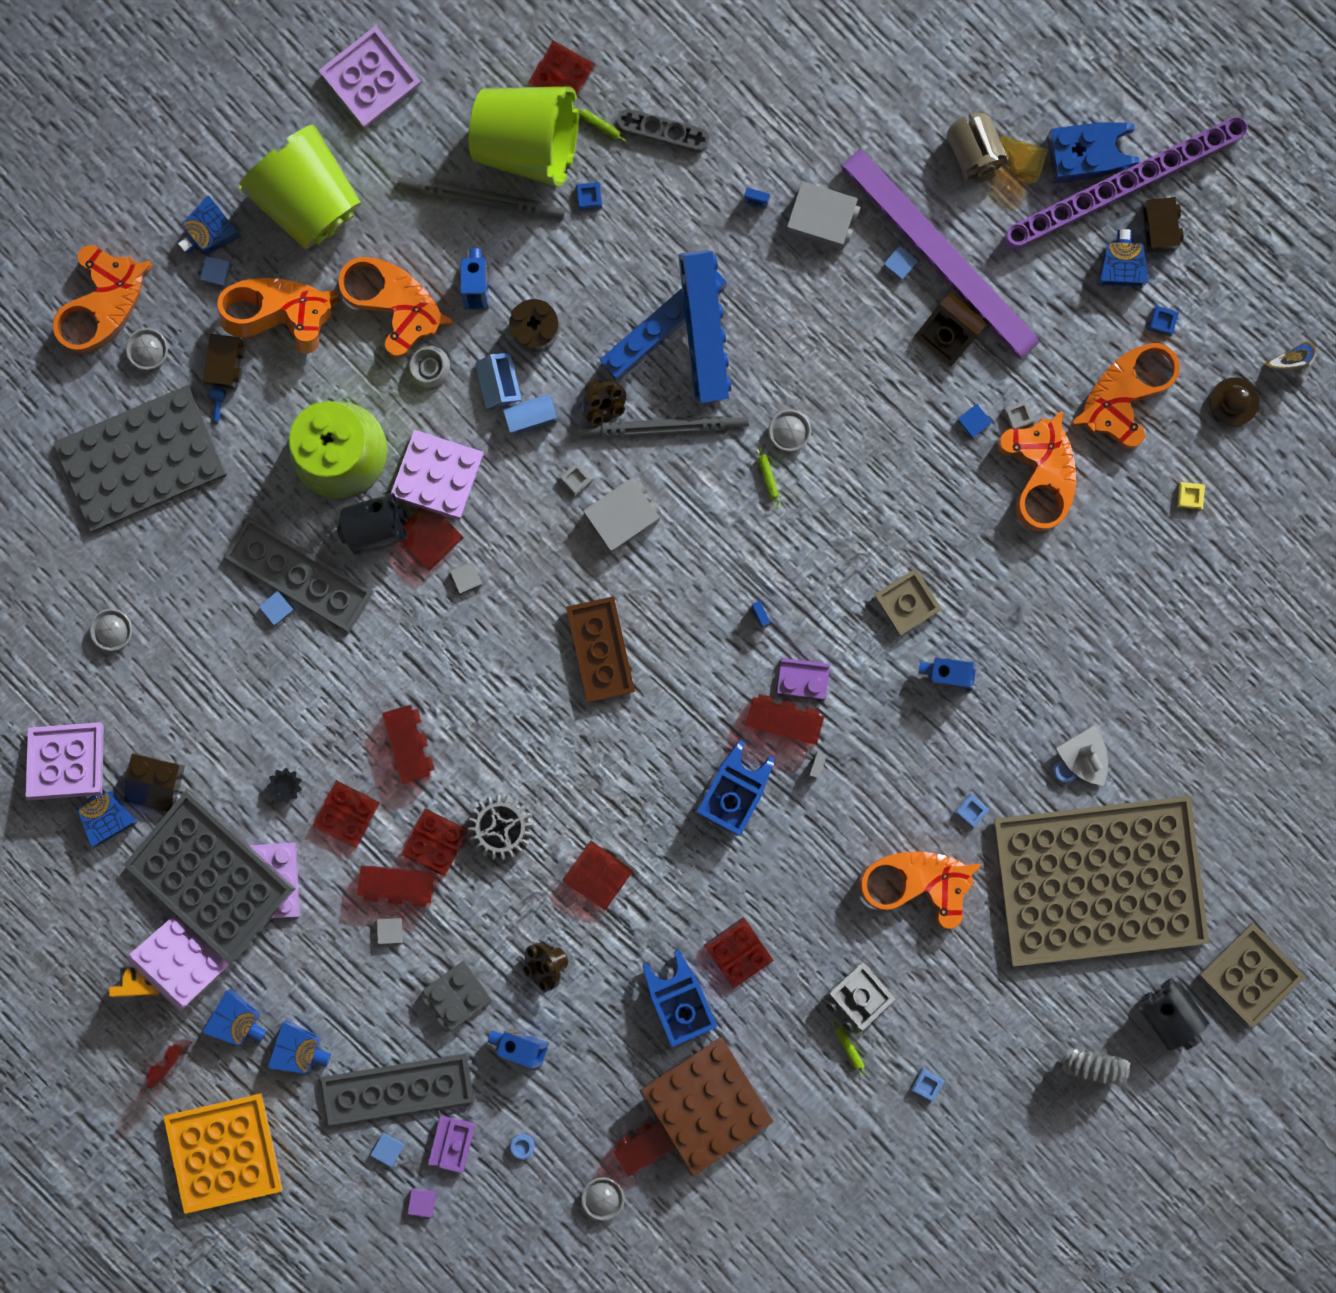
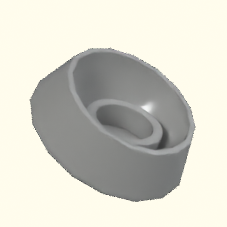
[125,328,168,370]
[408,346,450,388]
[768,409,811,452]
[89,609,132,652]
[581,1177,625,1221]

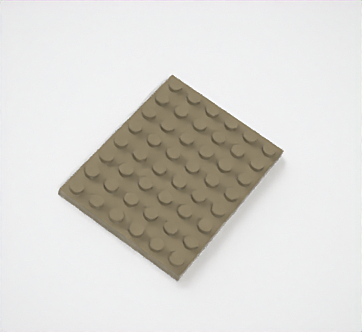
[993,796,1209,967]

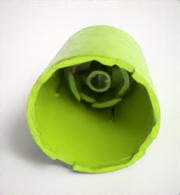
[468,87,579,187]
[238,125,362,249]
[289,401,388,499]

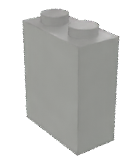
[786,181,860,249]
[584,478,661,553]

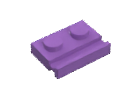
[777,658,830,699]
[428,1115,476,1173]

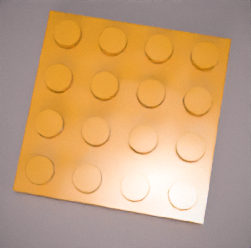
[163,1093,283,1214]

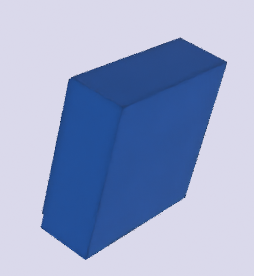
[576,182,602,210]
[744,188,770,208]
[1148,305,1179,337]
[957,404,992,439]
[751,600,771,627]

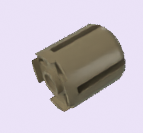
[947,113,1010,183]

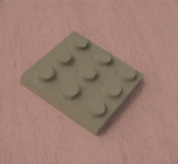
[1198,923,1305,1029]

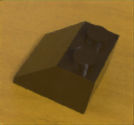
[914,292,988,367]
[125,753,185,812]

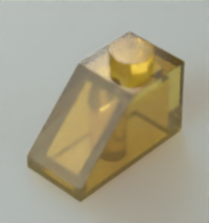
[1000,135,1048,184]

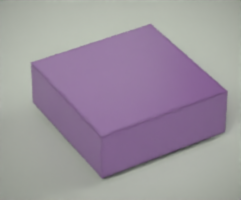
[408,1188,437,1218]

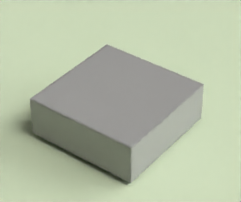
[1003,399,1036,429]
[559,461,594,496]
[450,561,483,594]
[808,752,827,778]
[377,918,404,944]

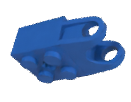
[1047,122,1140,183]
[694,740,774,836]
[642,949,718,1047]

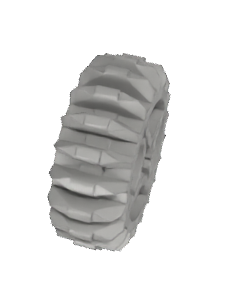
[467,794,534,860]
[1062,1048,1130,1085]

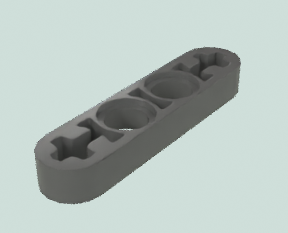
[617,109,709,152]

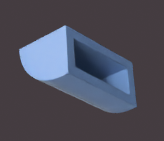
[475,353,522,409]
[503,394,558,436]

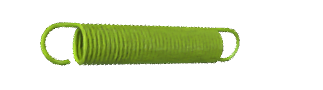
[574,107,627,141]
[757,447,780,507]
[832,1020,866,1077]

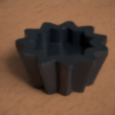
[267,768,302,803]

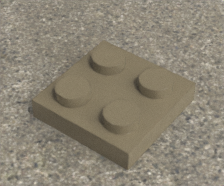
[874,568,942,636]

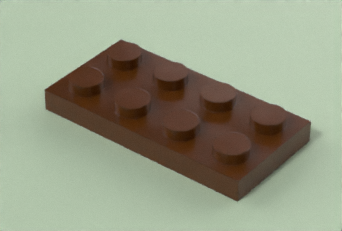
[566,596,635,703]

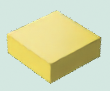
[1177,482,1205,510]

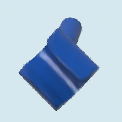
[209,386,226,422]

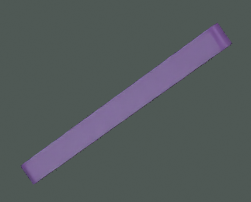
[1004,117,1248,250]
[841,149,1039,359]

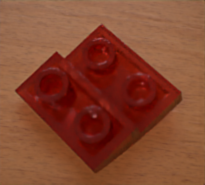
[528,40,596,103]
[401,508,464,571]
[313,780,380,849]
[402,808,468,877]
[562,840,634,911]
[704,917,774,989]
[145,1039,192,1089]

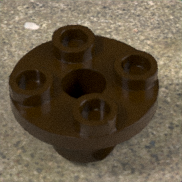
[1209,377,1259,427]
[581,379,626,426]
[522,942,568,993]

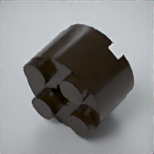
[509,299,560,353]

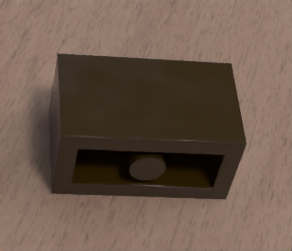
[1142,197,1184,253]
[203,333,246,389]

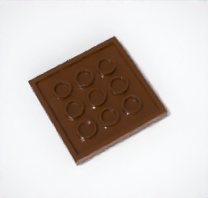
[639,1037,774,1176]

